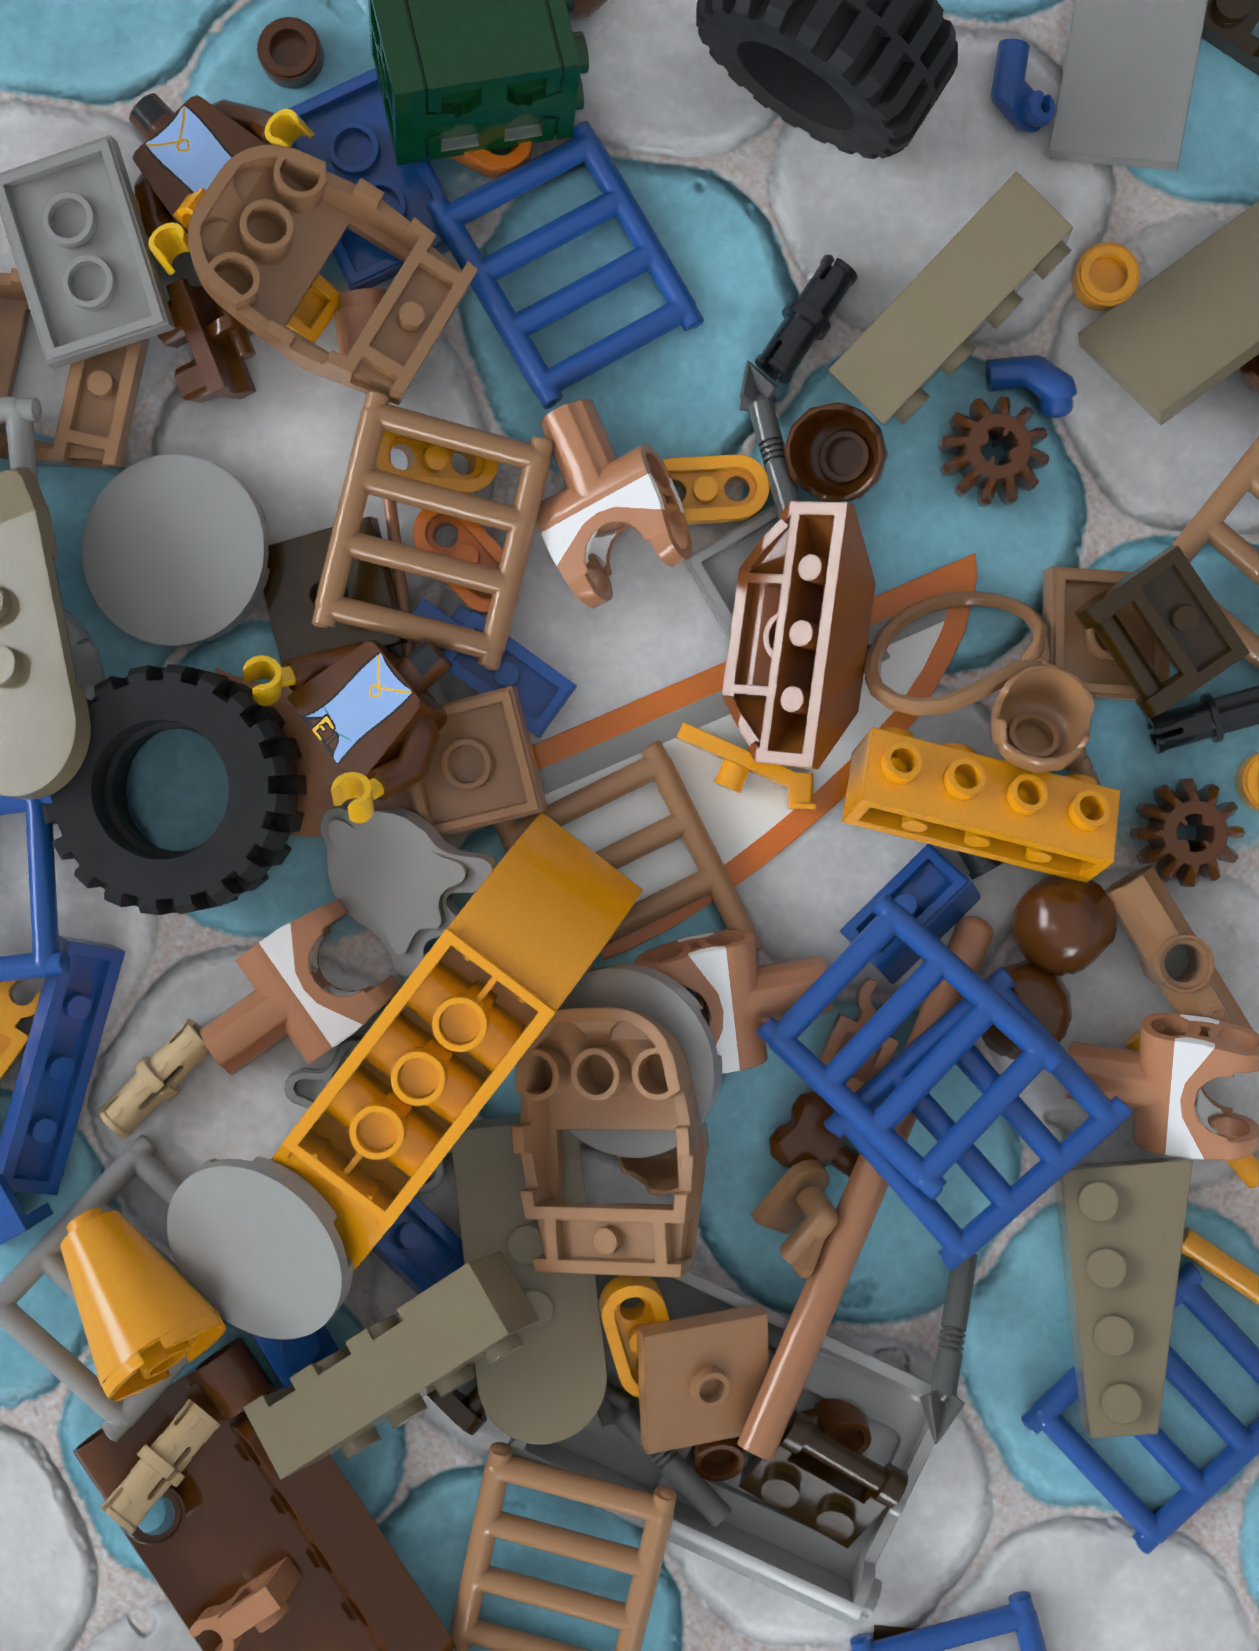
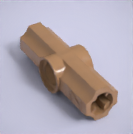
[1105,865,1253,1030]

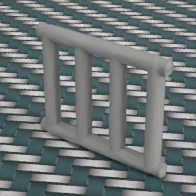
[0,1134,226,1442]

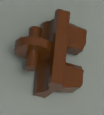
[158,278,257,402]

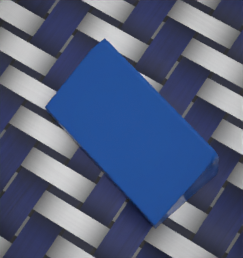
[840,844,981,984]

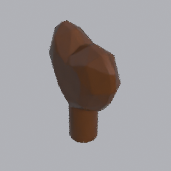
[769,1091,859,1177]

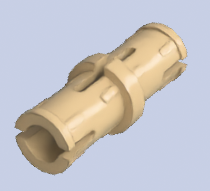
[98,1019,210,1138]
[100,1399,221,1534]

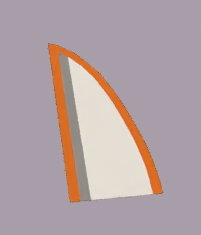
[532,553,977,961]

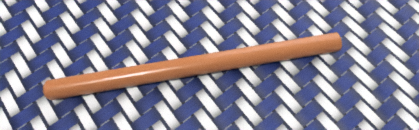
[737,916,994,1461]

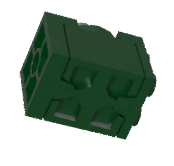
[368,0,589,166]

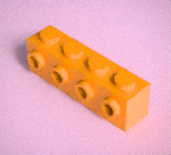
[842,727,1120,883]

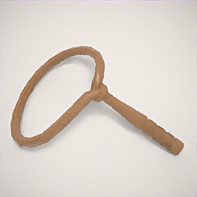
[865,592,1101,785]

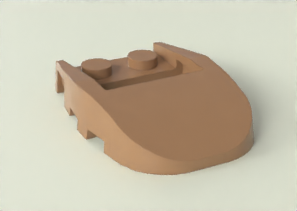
[188,145,478,406]
[0,268,150,469]
[511,1006,706,1278]

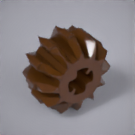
[938,396,1049,507]
[1130,778,1245,887]

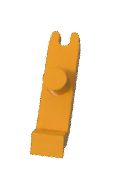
[676,722,816,810]

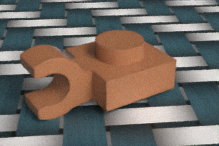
[189,1556,303,1651]

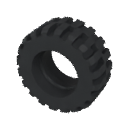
[696,0,958,159]
[41,664,307,915]

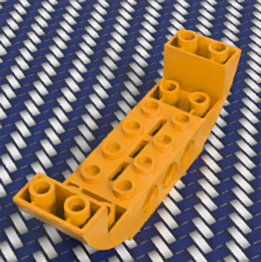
[271,812,643,1272]

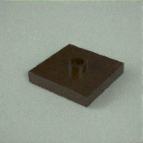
[263,516,408,667]

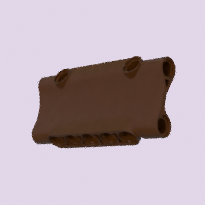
[73,1337,455,1651]

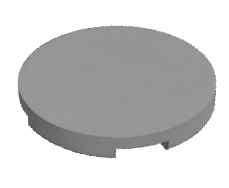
[82,454,270,647]
[557,963,722,1158]
[167,1156,353,1340]

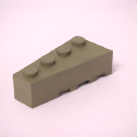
[828,171,1073,426]
[1054,1157,1193,1438]
[243,1251,539,1480]

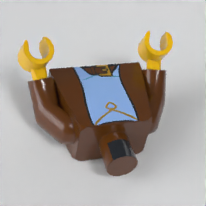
[129,93,315,275]
[243,637,452,824]

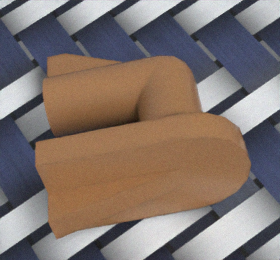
[751,1159,838,1279]

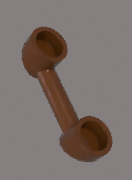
[692,1399,871,1482]

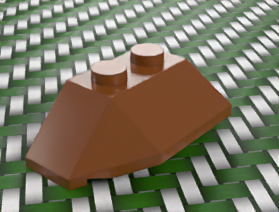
[722,501,876,769]

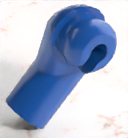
[991,39,1055,133]
[985,355,1077,418]

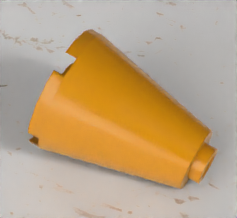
[60,1207,226,1401]

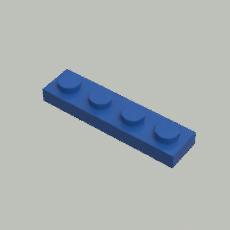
[0,935,126,1195]

